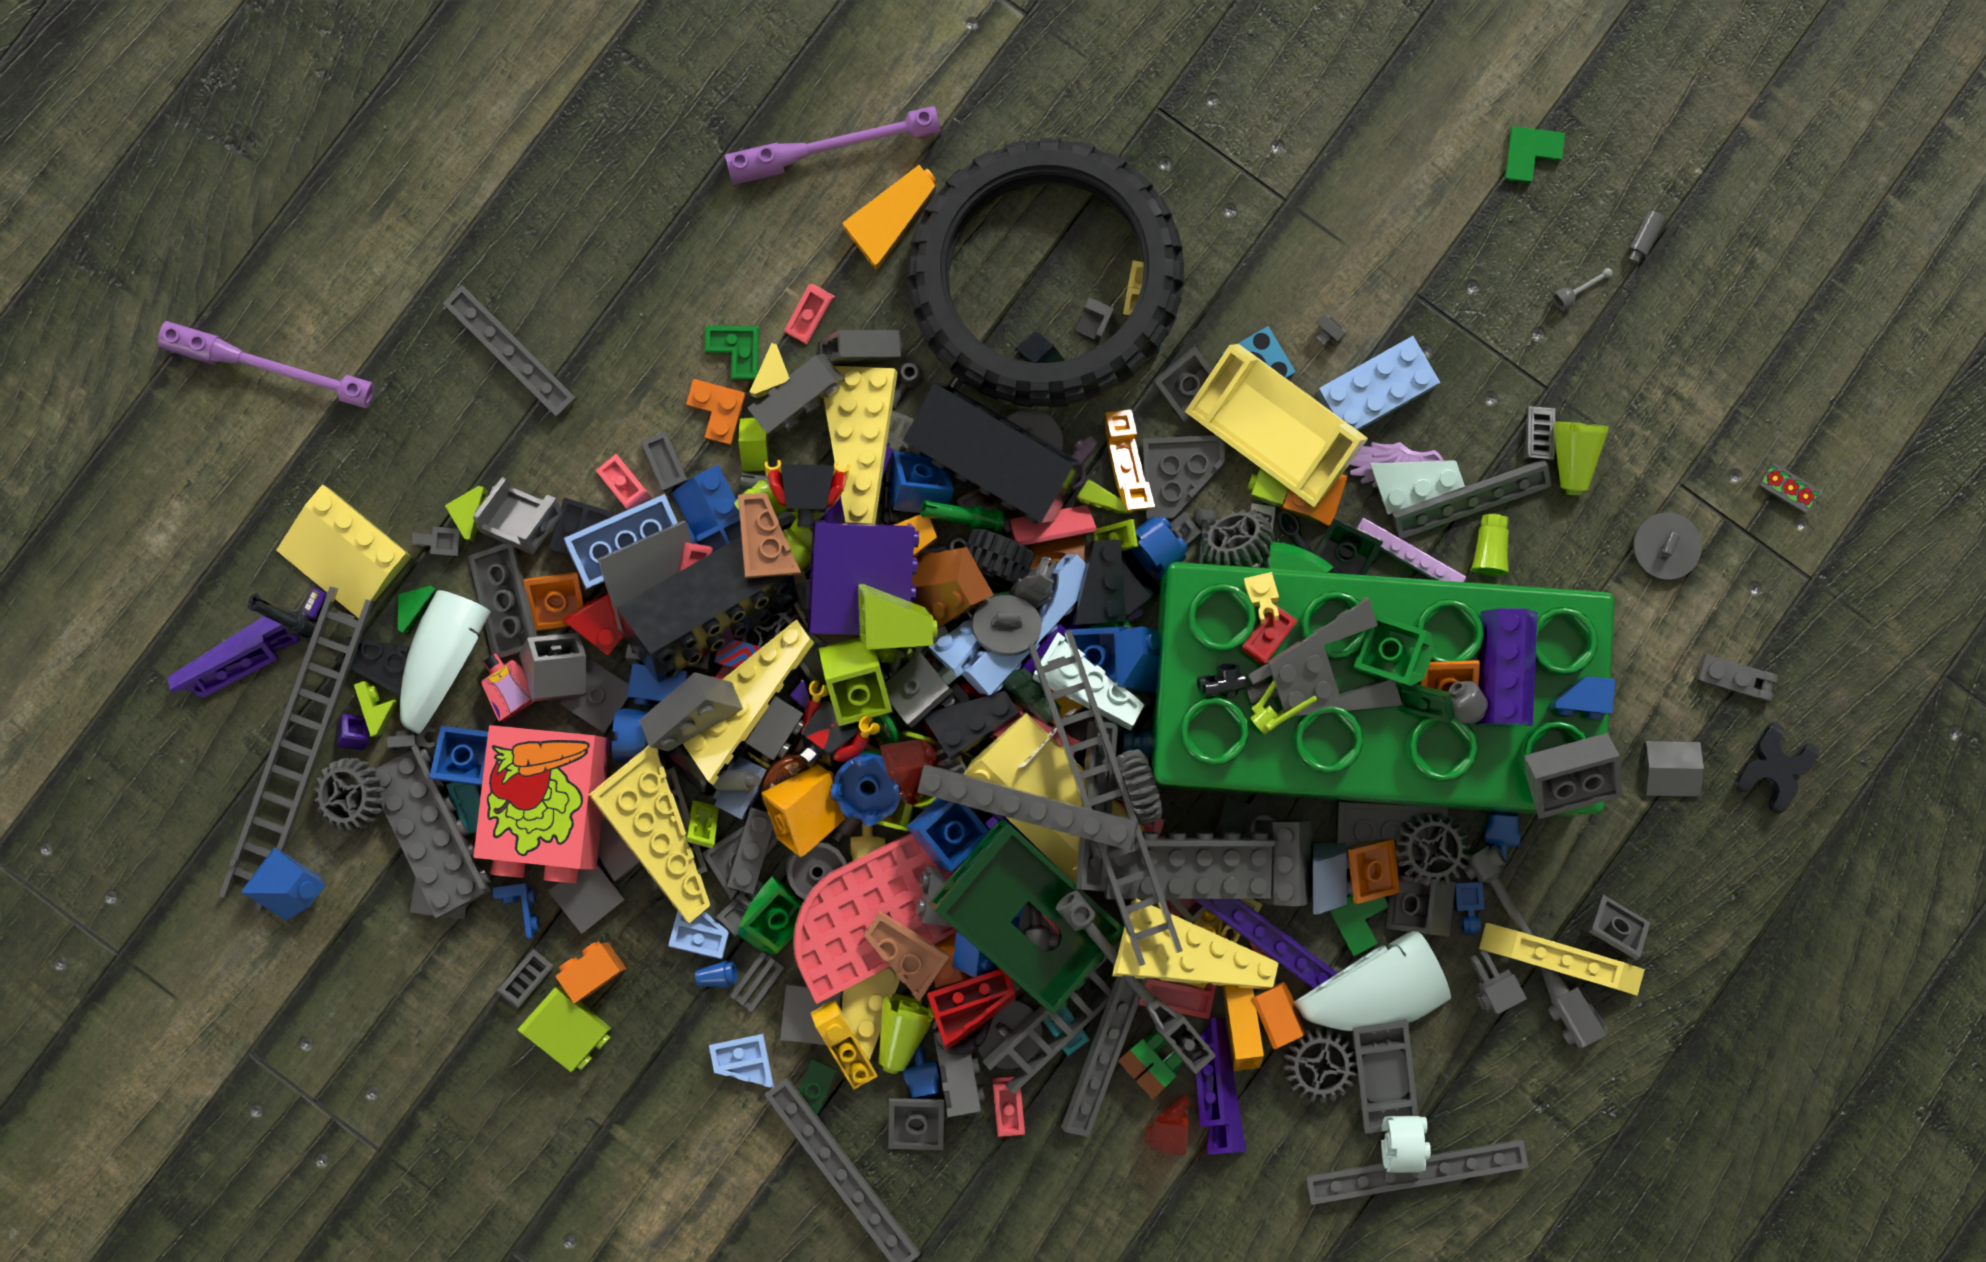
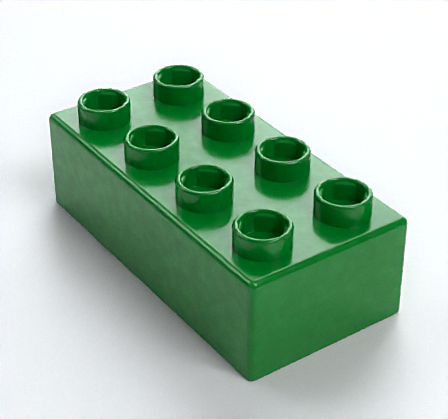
[1148,562,1615,817]

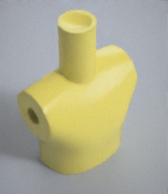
[850,822,885,861]

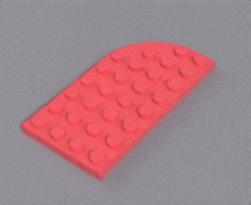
[793,833,960,1004]

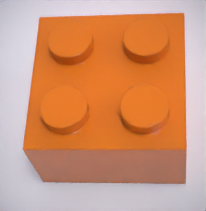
[555,941,626,1003]

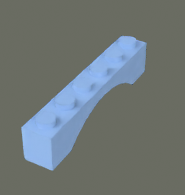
[962,554,1086,695]

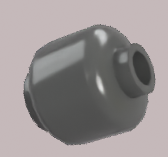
[1448,681,1488,724]

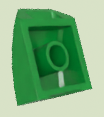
[1263,542,1334,573]
[1354,614,1436,686]
[738,876,804,954]

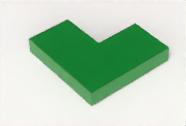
[1504,126,1565,184]
[705,326,760,381]
[1329,894,1389,956]

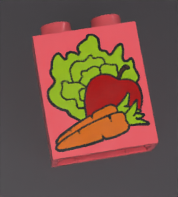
[474,725,611,883]

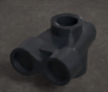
[1197,664,1246,697]

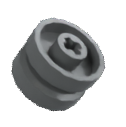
[785,840,846,900]

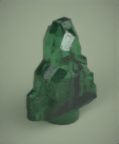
[1003,668,1062,723]

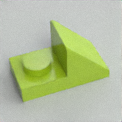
[354,681,399,738]

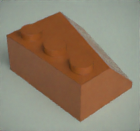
[912,547,993,628]

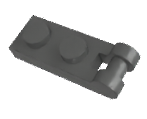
[1696,654,1779,702]

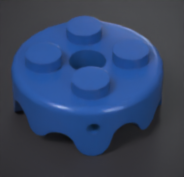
[831,753,903,826]

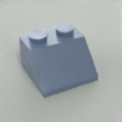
[713,756,767,820]
[1313,843,1352,914]

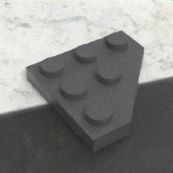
[1142,435,1225,520]

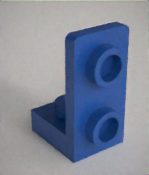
[493,883,539,939]

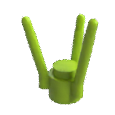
[1251,681,1317,735]

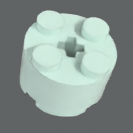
[1381,1116,1431,1173]

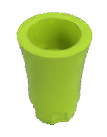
[1471,514,1509,576]

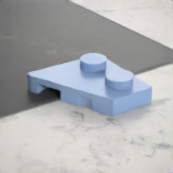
[929,617,981,677]
[668,911,729,960]
[709,1034,774,1087]

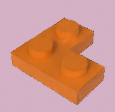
[686,379,746,446]

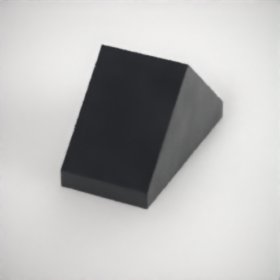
[1015,331,1065,363]

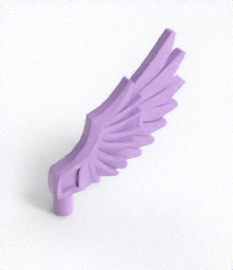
[1350,442,1444,487]

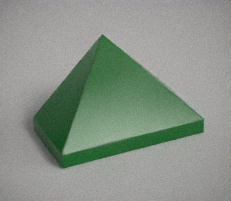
[398,586,438,635]

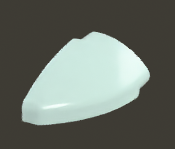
[400,590,491,734]
[1294,931,1451,1031]

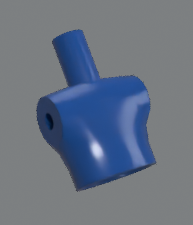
[1485,812,1521,863]
[903,1046,941,1099]

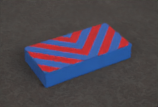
[714,639,762,668]

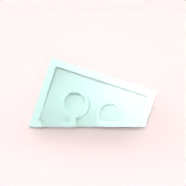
[1369,460,1465,514]

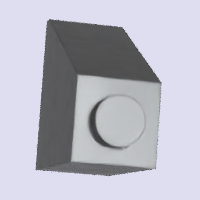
[819,330,903,366]

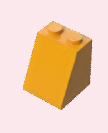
[761,764,845,857]

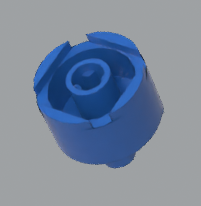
[1130,516,1189,580]
[612,709,650,764]

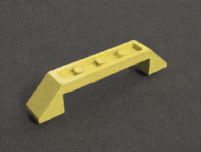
[1478,923,1645,996]

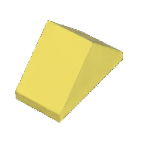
[750,343,789,398]

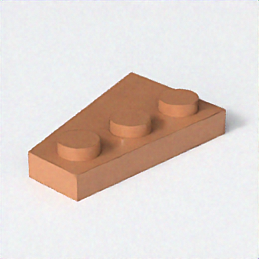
[864,910,949,1002]

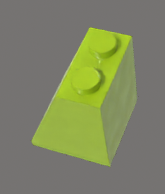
[858,584,938,649]
[819,637,892,726]
[517,986,612,1072]

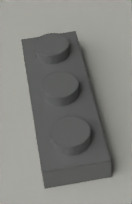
[727,807,773,894]

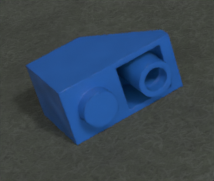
[1549,677,1615,720]

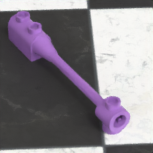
[725,106,941,185]
[158,321,374,408]

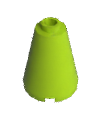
[1553,422,1608,495]
[879,993,934,1074]

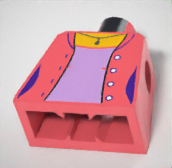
[481,653,534,722]

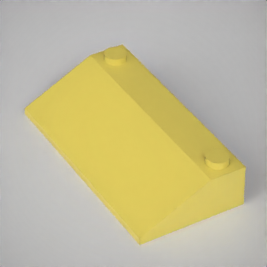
[1185,344,1368,507]
[963,713,1144,884]

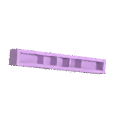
[1357,518,1466,582]

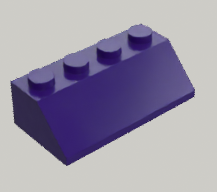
[1476,608,1538,726]

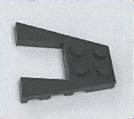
[1268,597,1402,716]

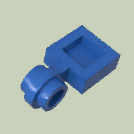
[1454,882,1485,935]

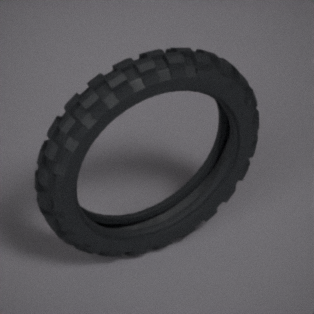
[907,138,1184,408]

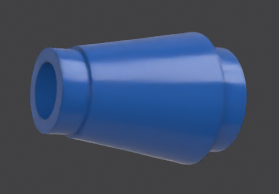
[695,960,738,988]

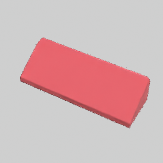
[1010,505,1096,545]

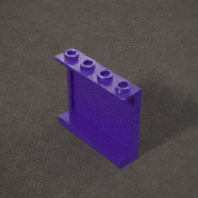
[807,520,919,635]

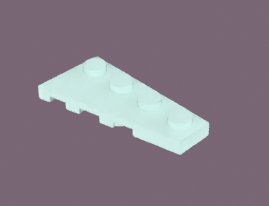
[1032,632,1145,731]

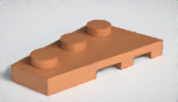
[738,493,801,578]

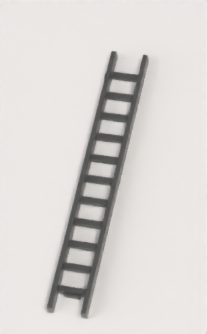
[219,586,374,911]
[1028,630,1183,966]
[982,832,1224,1095]

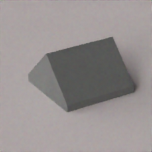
[1582,895,1650,960]

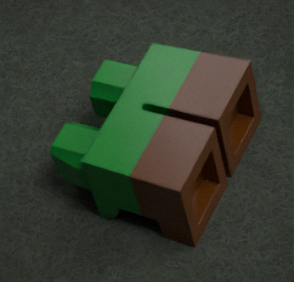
[1117,1032,1183,1099]

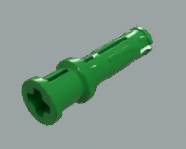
[920,500,1004,533]

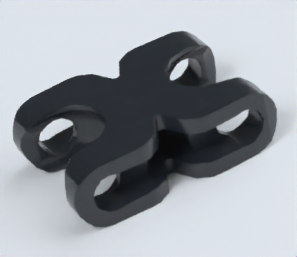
[1733,721,1819,814]

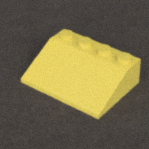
[276,484,412,618]

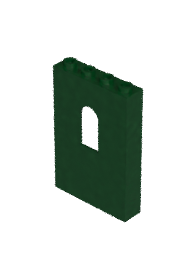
[927,819,1124,1015]

